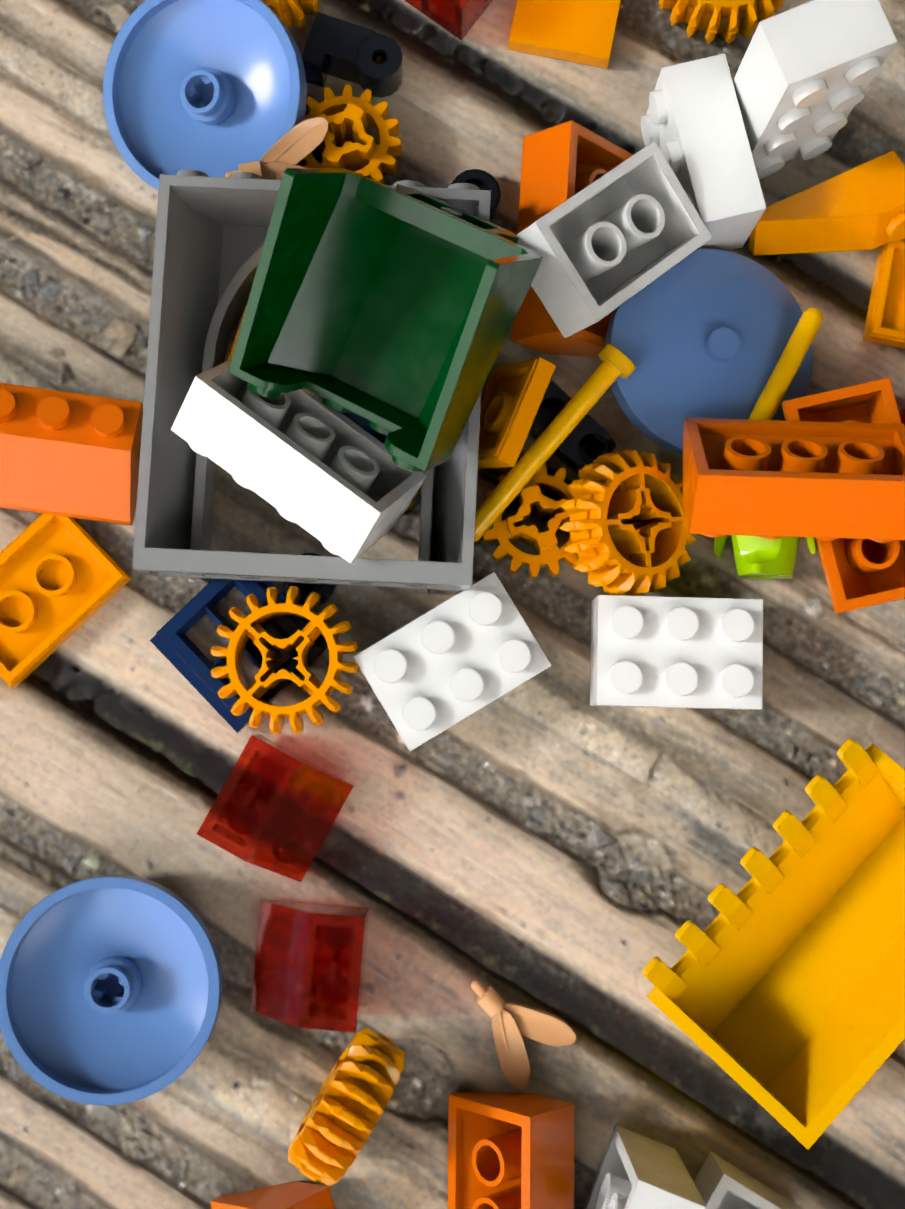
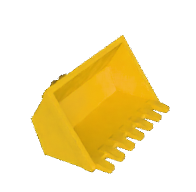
[642,738,905,1150]

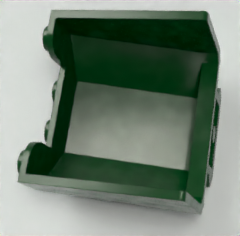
[228,168,543,472]

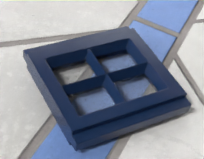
[150,579,328,733]

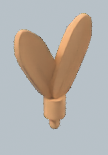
[225,117,328,180]
[471,980,576,1090]

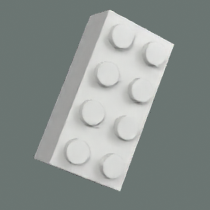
[733,0,897,179]
[171,359,427,564]

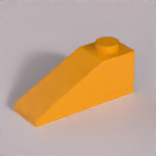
[748,151,905,256]

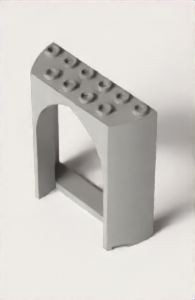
[132,169,491,595]

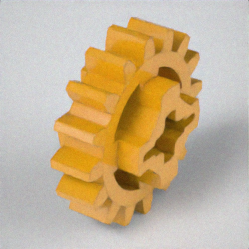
[295,84,402,184]
[482,463,577,579]

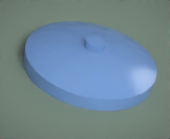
[103,0,307,190]
[605,248,813,456]
[0,874,223,1106]

